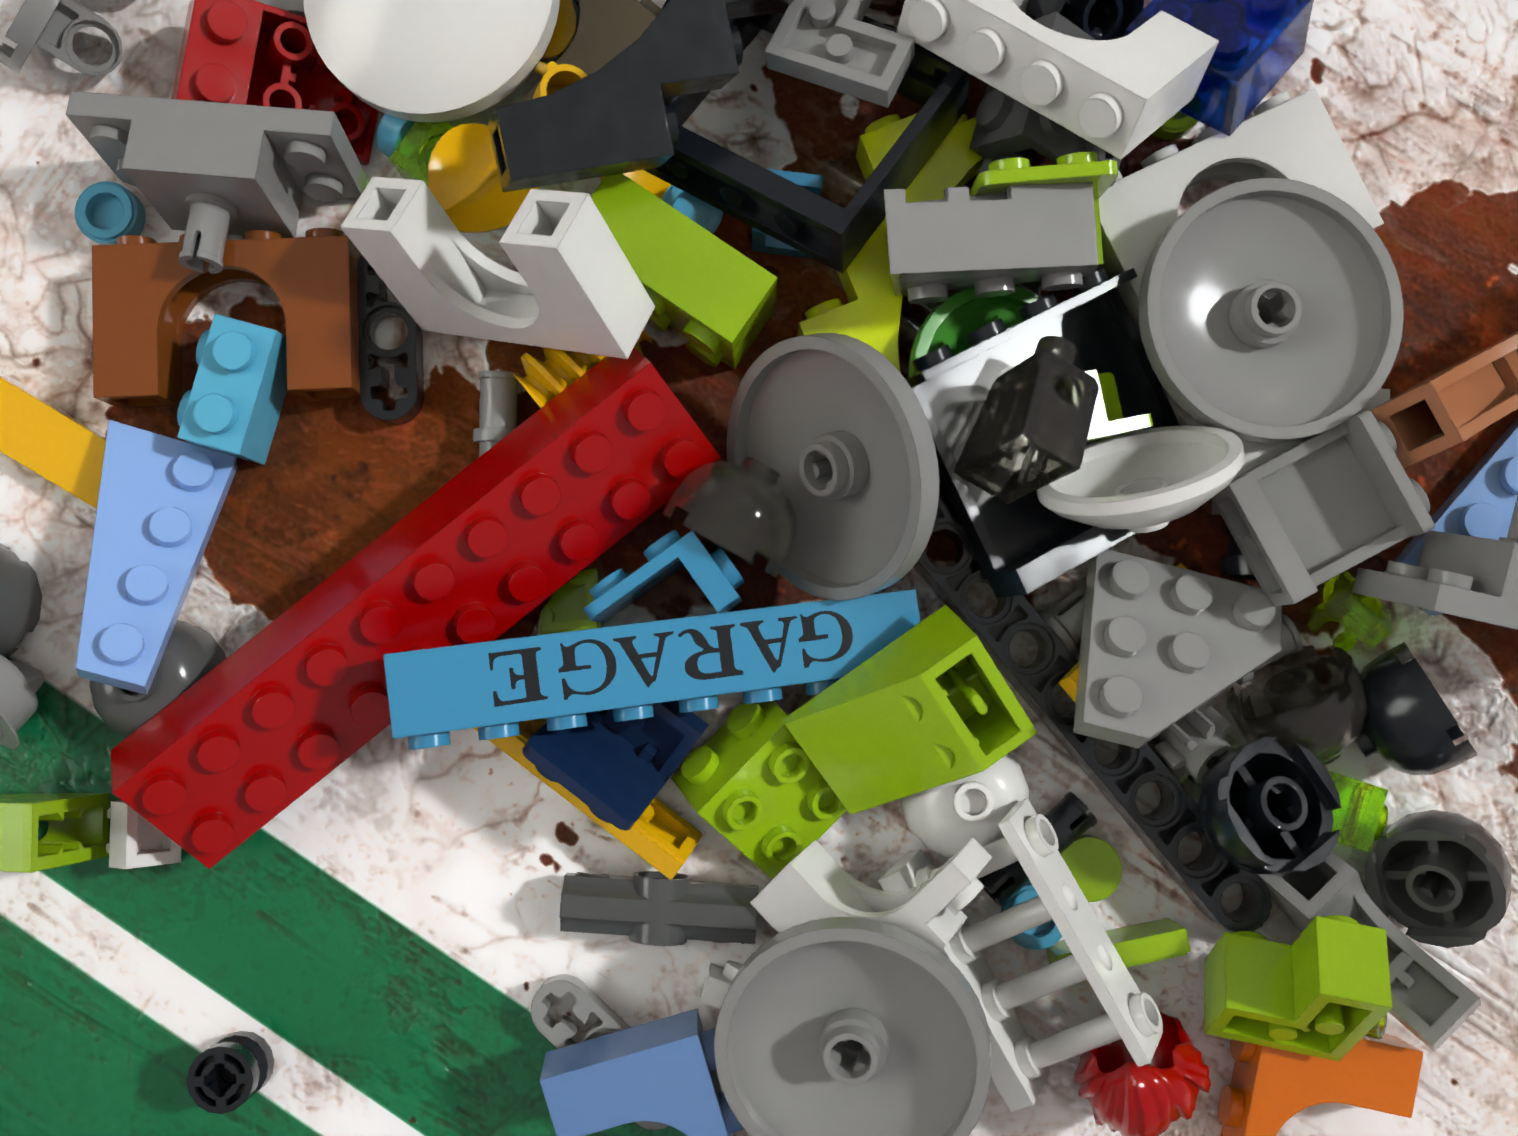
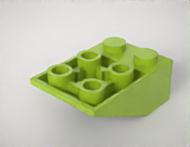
[782,604,1038,815]

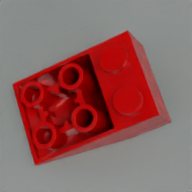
[171,0,378,166]

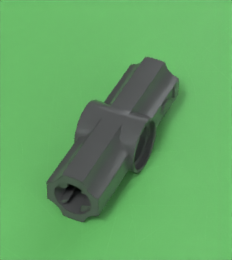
[559,871,759,946]

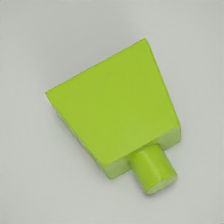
[0,793,109,873]

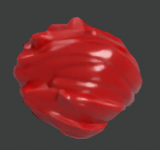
[1074,1011,1211,1136]

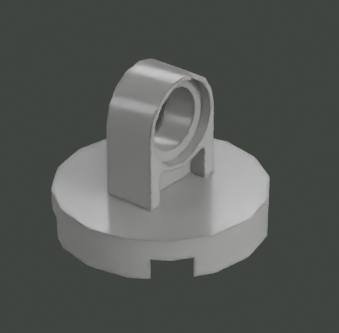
[0,0,123,76]

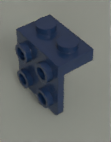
[522,700,709,831]

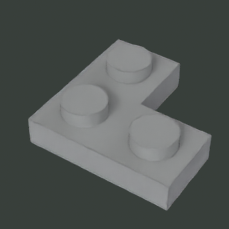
[764,0,915,108]

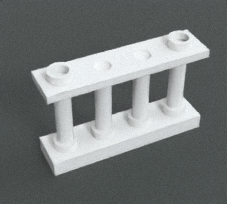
[878,797,1163,1113]

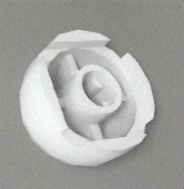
[901,753,1029,859]

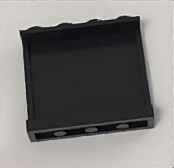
[906,268,1180,598]

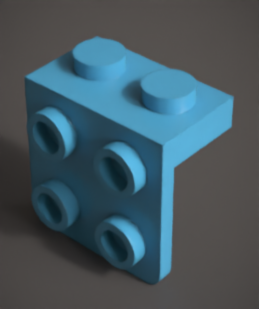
[583,530,745,623]

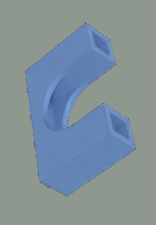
[540,1008,743,1136]

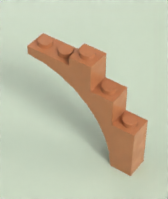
[1371,330,1518,468]

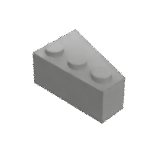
[884,183,1099,304]

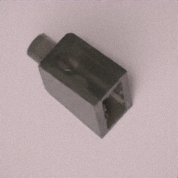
[953,336,1099,504]

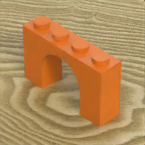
[1218,1031,1424,1136]

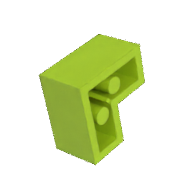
[1204,915,1392,1061]

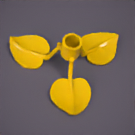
[427,0,684,233]

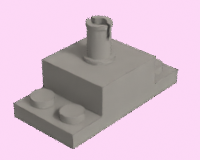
[66,91,367,274]
[1352,495,1518,630]

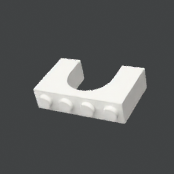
[896,0,1219,160]
[1099,88,1384,344]
[340,177,655,359]

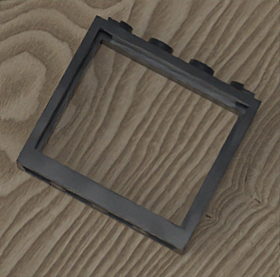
[644,7,970,274]

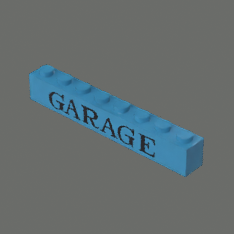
[383,589,920,750]

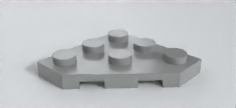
[1073,549,1282,749]

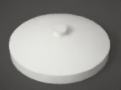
[304,0,560,122]

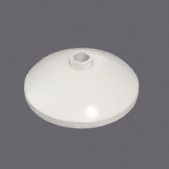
[1035,425,1245,533]

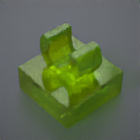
[1308,571,1391,655]

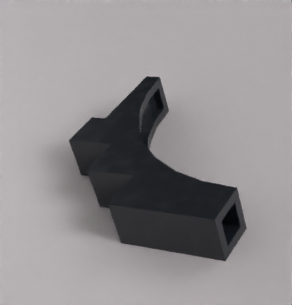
[488,0,794,192]

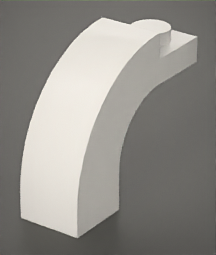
[750,838,992,950]

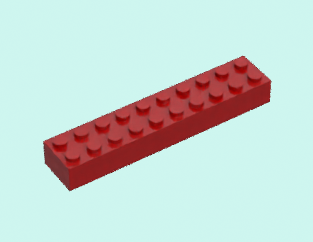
[110,347,721,869]

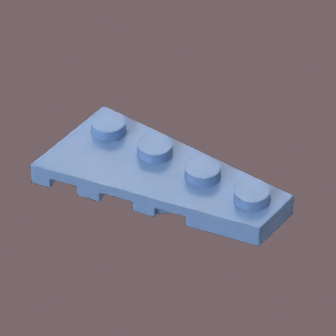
[76,420,238,695]

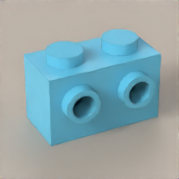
[177,314,287,465]

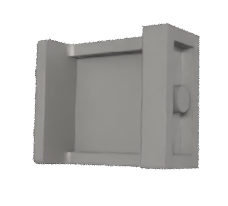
[1212,410,1435,606]

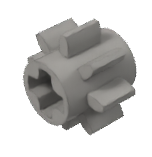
[1153,706,1236,784]

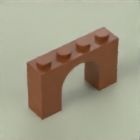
[92,228,361,409]

